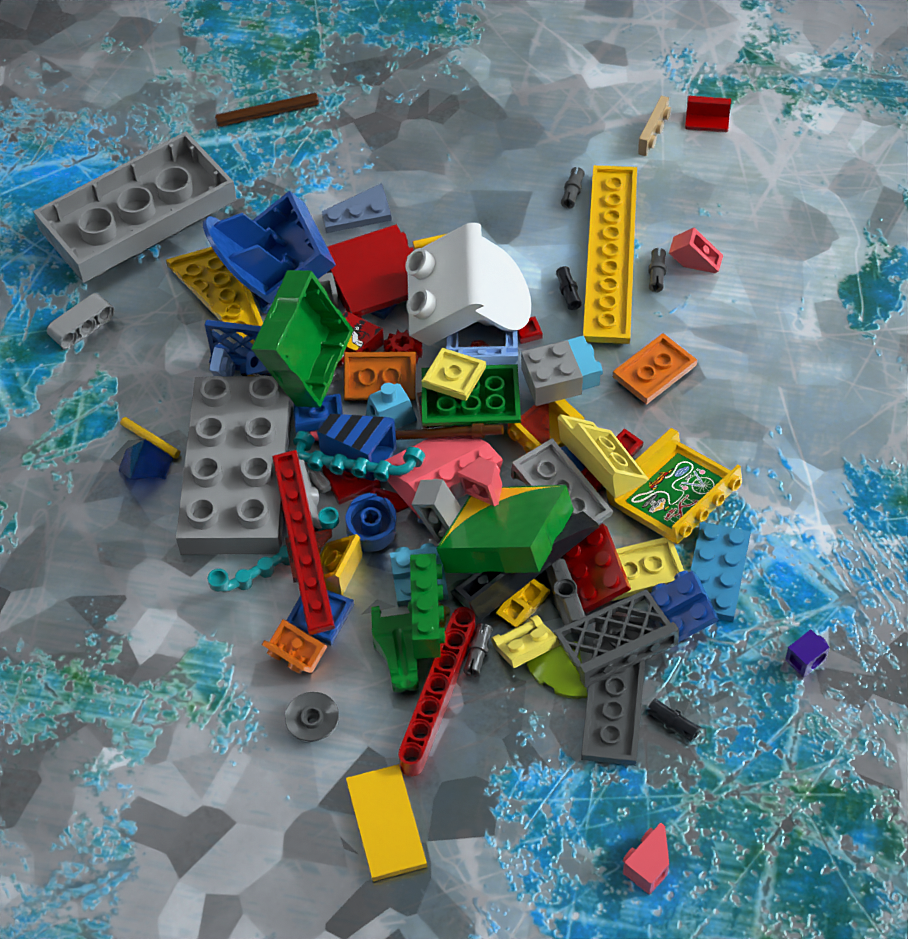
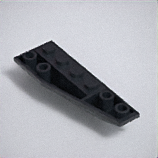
[450,511,599,621]

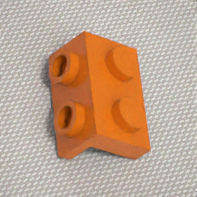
[261,619,328,674]

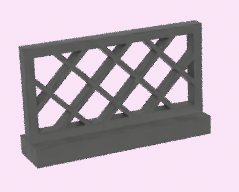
[554,589,679,687]

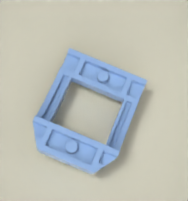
[446,331,518,365]

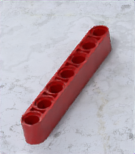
[398,607,476,777]

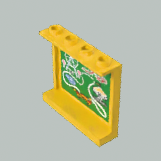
[606,428,742,544]

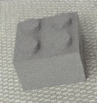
[521,340,583,406]

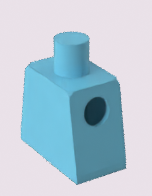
[366,383,417,430]

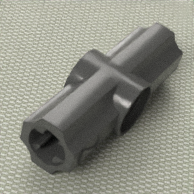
[544,559,586,628]

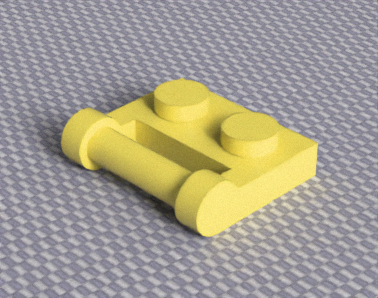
[491,615,560,668]

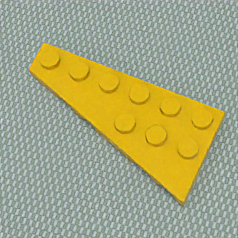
[166,247,263,344]

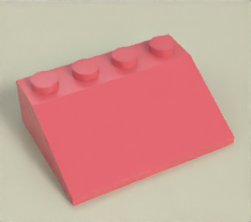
[385,425,503,519]

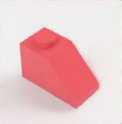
[669,227,723,273]
[458,457,502,507]

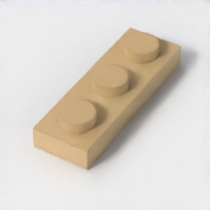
[638,95,671,156]

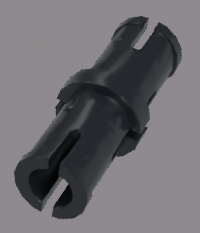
[556,266,582,310]
[646,698,702,742]

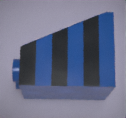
[317,414,397,481]

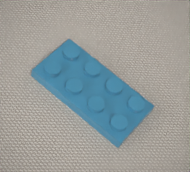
[690,522,751,622]

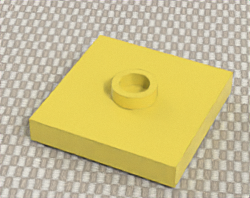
[421,348,486,401]

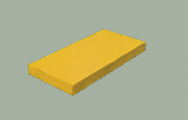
[346,764,427,882]

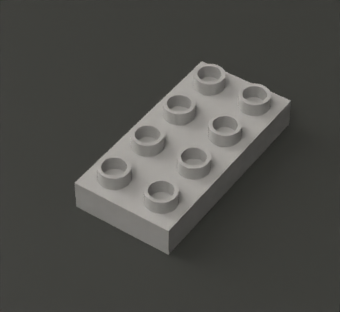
[33,131,237,283]
[176,376,293,555]

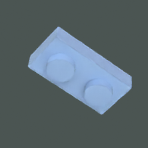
[209,347,235,377]

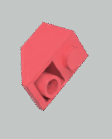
[623,823,669,895]

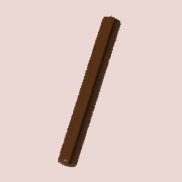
[215,93,319,127]

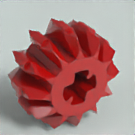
[383,329,423,364]

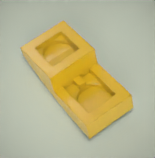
[496,579,551,628]

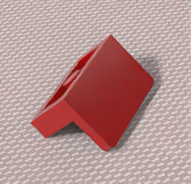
[685,95,731,132]

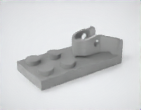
[511,438,613,524]

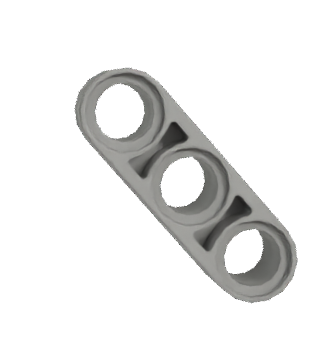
[47,293,114,349]

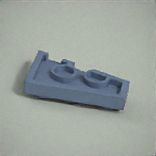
[321,183,392,233]

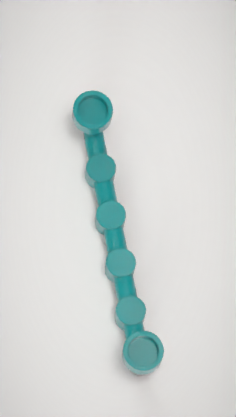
[293,431,425,482]
[207,507,339,592]

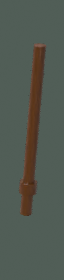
[395,423,504,440]

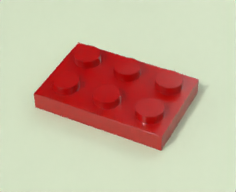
[563,523,631,613]

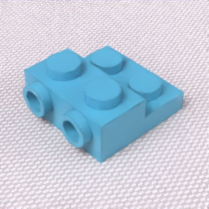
[390,543,449,607]

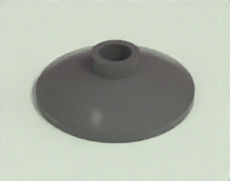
[285,692,339,742]

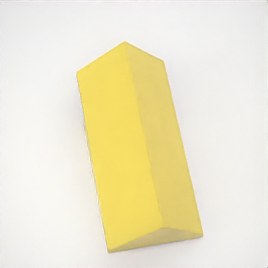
[557,414,649,498]

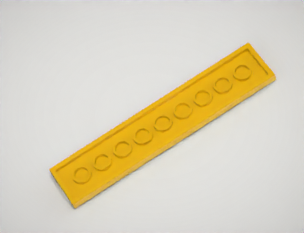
[583,165,637,344]

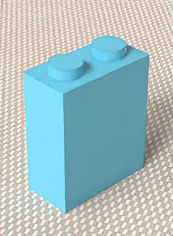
[565,336,603,390]

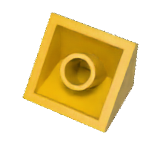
[320,534,362,596]

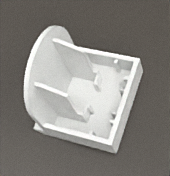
[406,223,531,346]

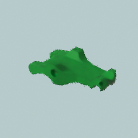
[371,601,419,693]

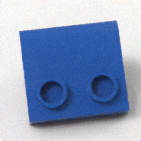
[203,191,336,314]

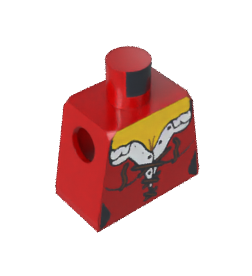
[337,311,384,367]

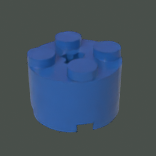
[345,493,396,552]

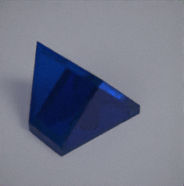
[119,439,173,479]

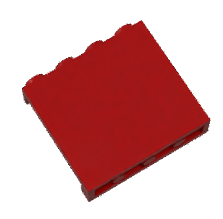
[327,224,414,318]

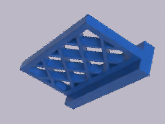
[205,320,261,371]

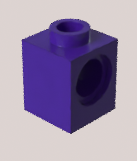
[785,629,830,678]

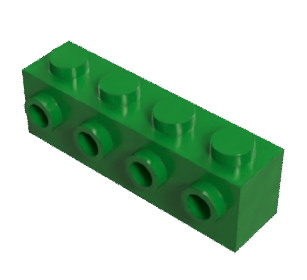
[410,553,445,659]

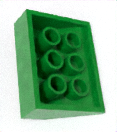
[421,364,521,426]

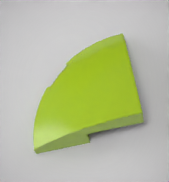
[526,642,588,699]

